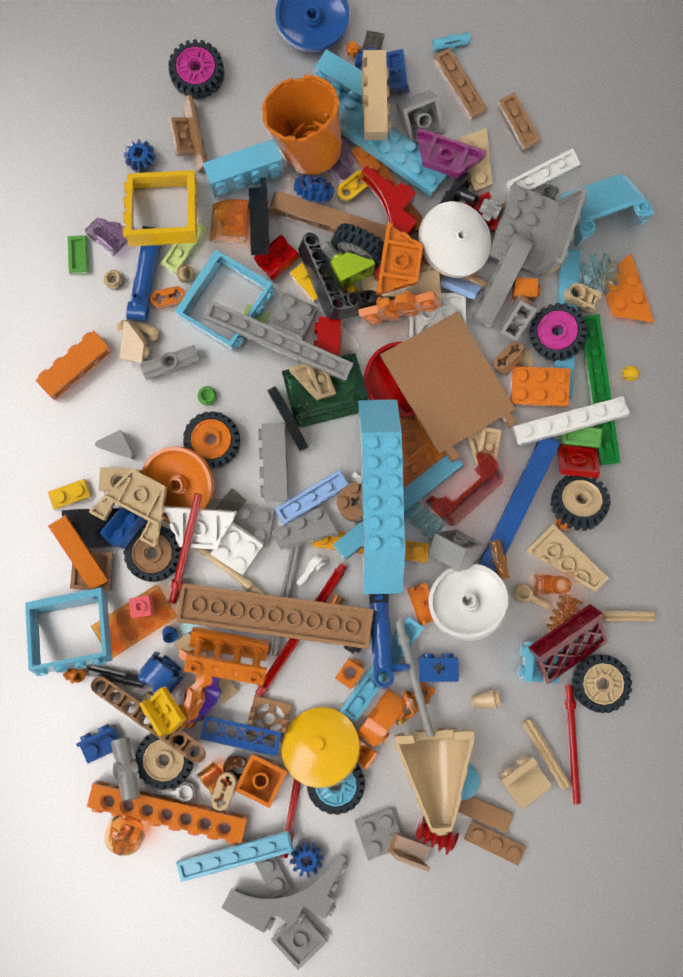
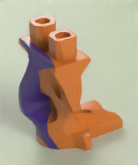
[178,649,221,730]

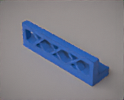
[200,716,282,756]

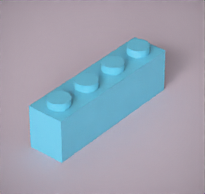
[314,49,363,105]

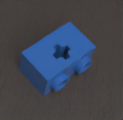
[418,653,459,682]

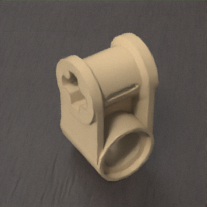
[563,283,603,313]

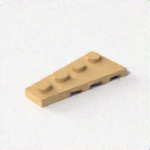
[526,524,609,592]

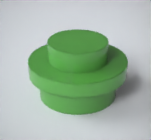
[197,386,217,405]

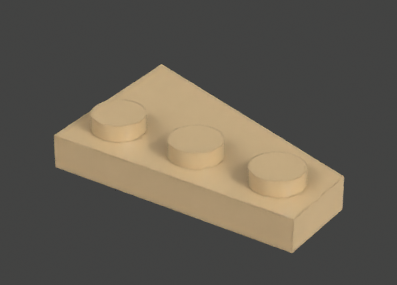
[456,127,492,193]

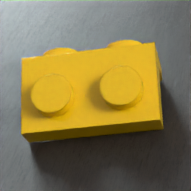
[139,687,186,736]

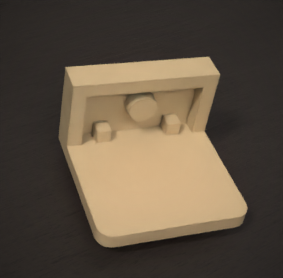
[498,754,552,809]

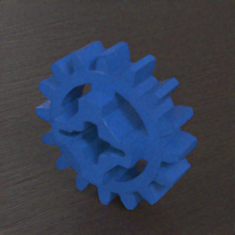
[294,175,335,203]

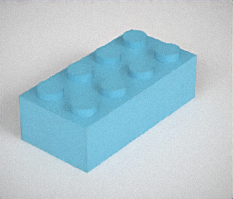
[203,139,284,198]

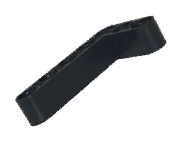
[298,232,379,320]

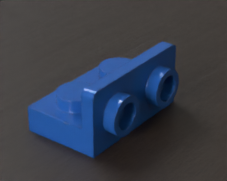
[100,506,147,549]
[76,724,121,764]

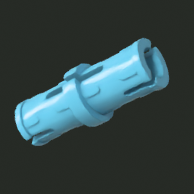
[432,32,471,51]

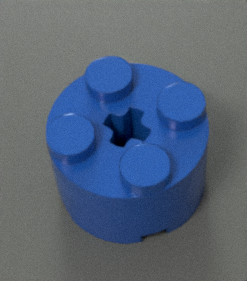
[138,651,185,694]

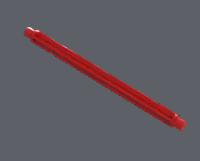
[255,563,348,697]

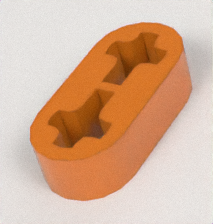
[150,286,186,309]

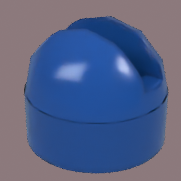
[162,626,178,643]

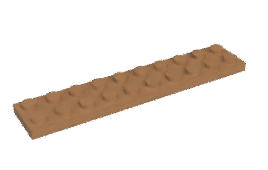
[176,583,374,649]

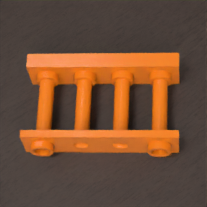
[184,627,270,686]

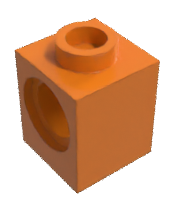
[512,277,541,302]
[335,658,364,689]

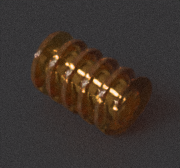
[545,594,583,631]

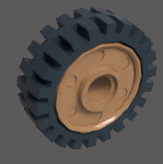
[123,526,182,582]

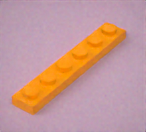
[312,531,430,563]

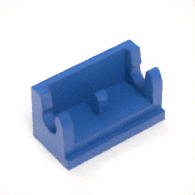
[386,49,410,95]

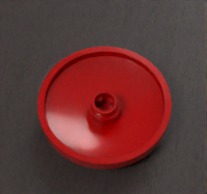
[364,341,415,418]

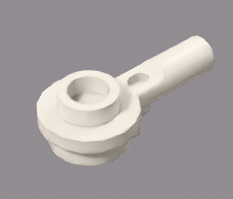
[296,554,327,587]
[156,782,196,802]

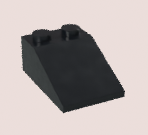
[62,508,119,549]

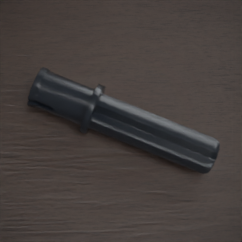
[87,664,145,689]

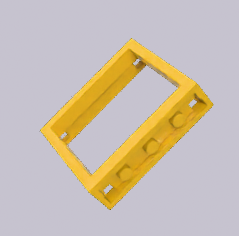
[123,170,198,247]

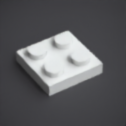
[210,522,264,575]

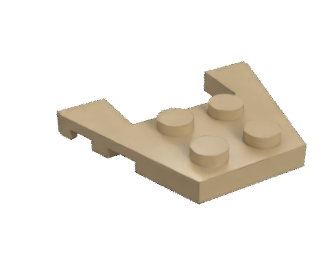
[89,469,167,547]

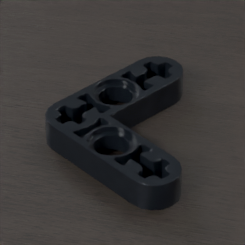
[267,386,308,452]

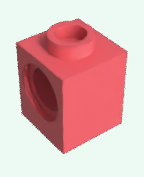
[129,595,155,618]

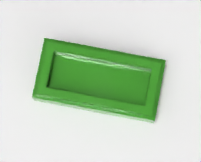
[67,235,89,275]
[562,427,603,448]

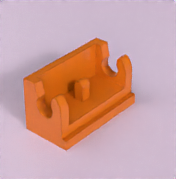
[407,583,434,625]

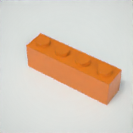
[36,331,112,400]

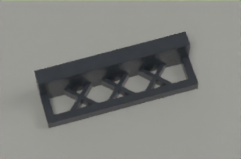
[248,177,270,255]

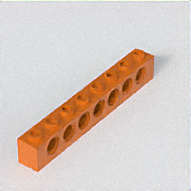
[87,780,248,845]

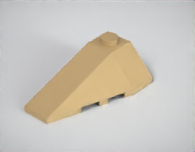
[361,258,442,300]

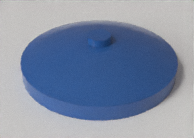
[275,0,349,53]

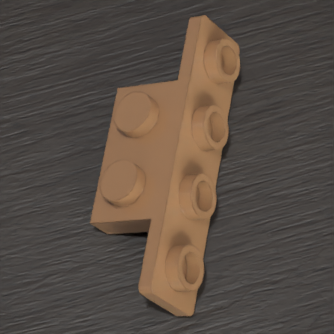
[169,95,207,173]

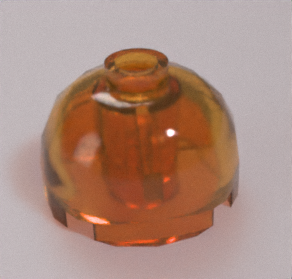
[104,815,145,856]

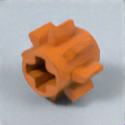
[62,667,88,684]

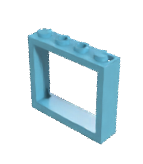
[174,249,275,351]
[25,588,112,677]

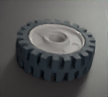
[331,223,384,269]

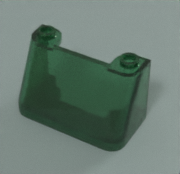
[282,353,368,427]

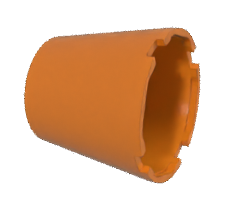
[262,75,342,175]

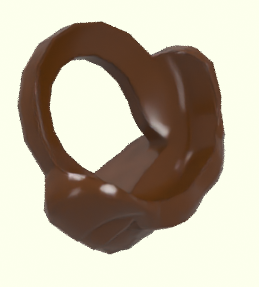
[223,754,248,783]

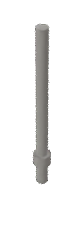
[395,620,435,738]

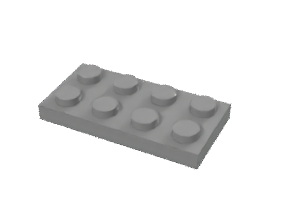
[207,498,275,547]

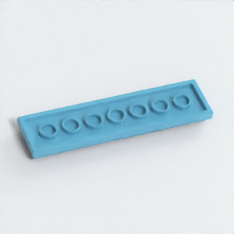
[334,88,448,197]

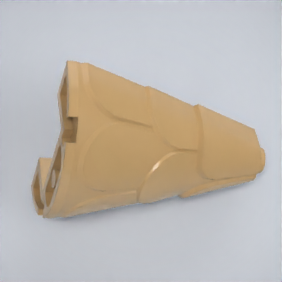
[394,728,475,836]

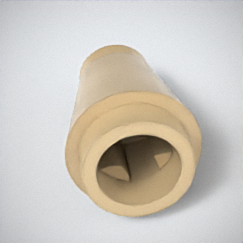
[472,689,501,709]

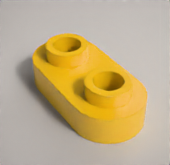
[337,170,369,202]

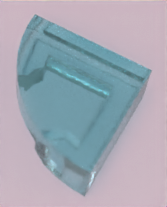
[178,622,198,637]

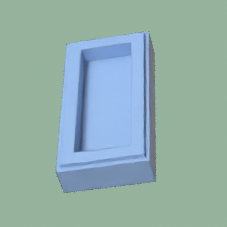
[440,276,482,300]

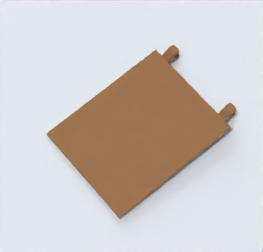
[380,311,517,462]

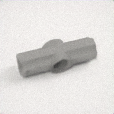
[140,345,200,380]
[111,738,140,802]

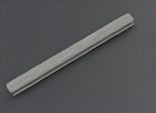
[268,545,302,656]

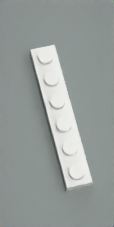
[513,396,630,446]

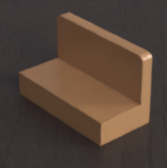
[387,832,431,872]

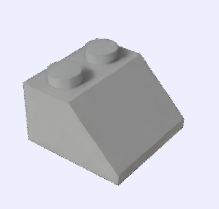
[396,90,445,143]
[428,529,487,572]

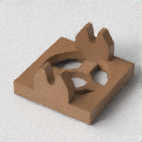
[245,695,292,743]

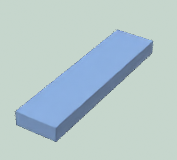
[274,470,349,525]

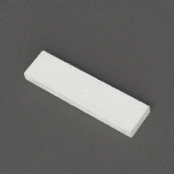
[507,148,582,191]

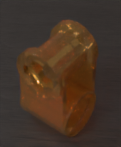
[533,574,572,595]
[197,762,231,801]

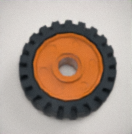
[183,411,241,469]

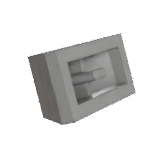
[95,430,135,460]

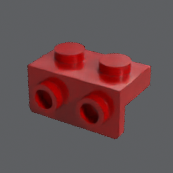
[254,234,300,281]

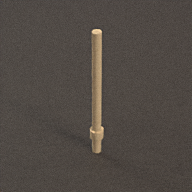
[170,528,265,594]

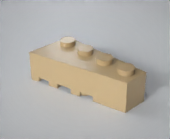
[361,50,391,140]

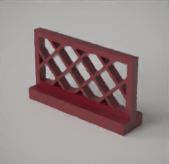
[528,604,608,685]

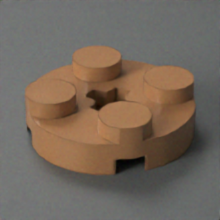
[336,482,362,522]

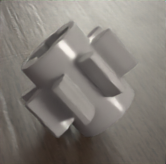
[479,196,502,221]

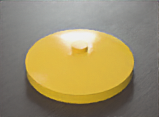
[281,707,360,788]

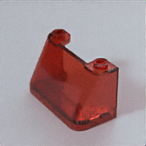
[425,450,504,526]

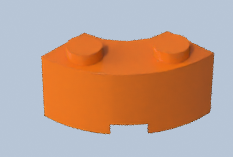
[357,688,406,748]

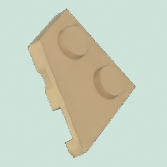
[289,364,336,401]
[467,427,502,468]

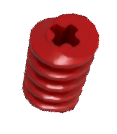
[415,816,459,855]

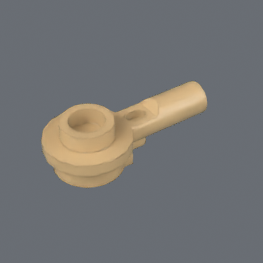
[513,583,551,610]

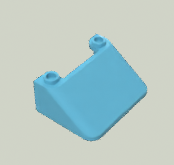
[560,174,654,247]

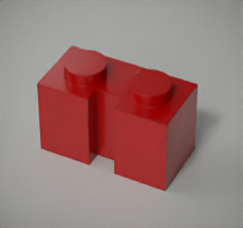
[313,316,341,357]

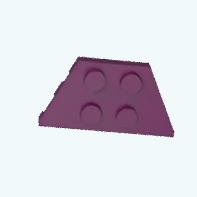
[417,128,486,179]

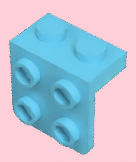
[518,641,562,684]

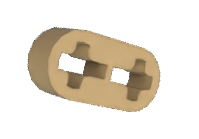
[211,772,237,811]

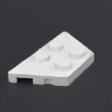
[163,506,237,550]

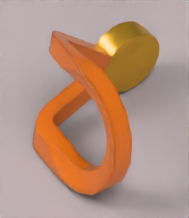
[395,690,419,726]

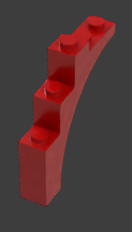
[361,165,417,281]

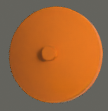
[141,446,214,523]

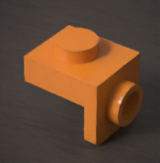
[357,740,378,770]

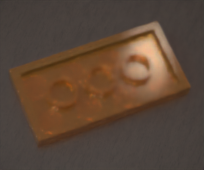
[91,584,177,659]

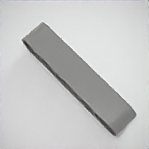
[472,234,532,327]

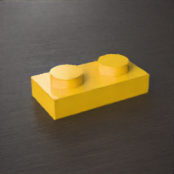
[290,262,318,302]
[48,479,91,510]

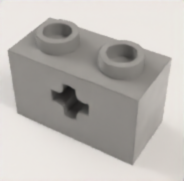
[500,294,537,342]

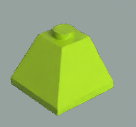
[330,252,375,291]

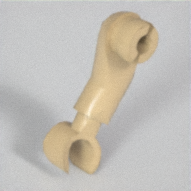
[117,320,159,341]

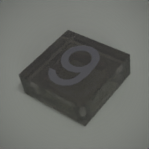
[363,30,385,50]

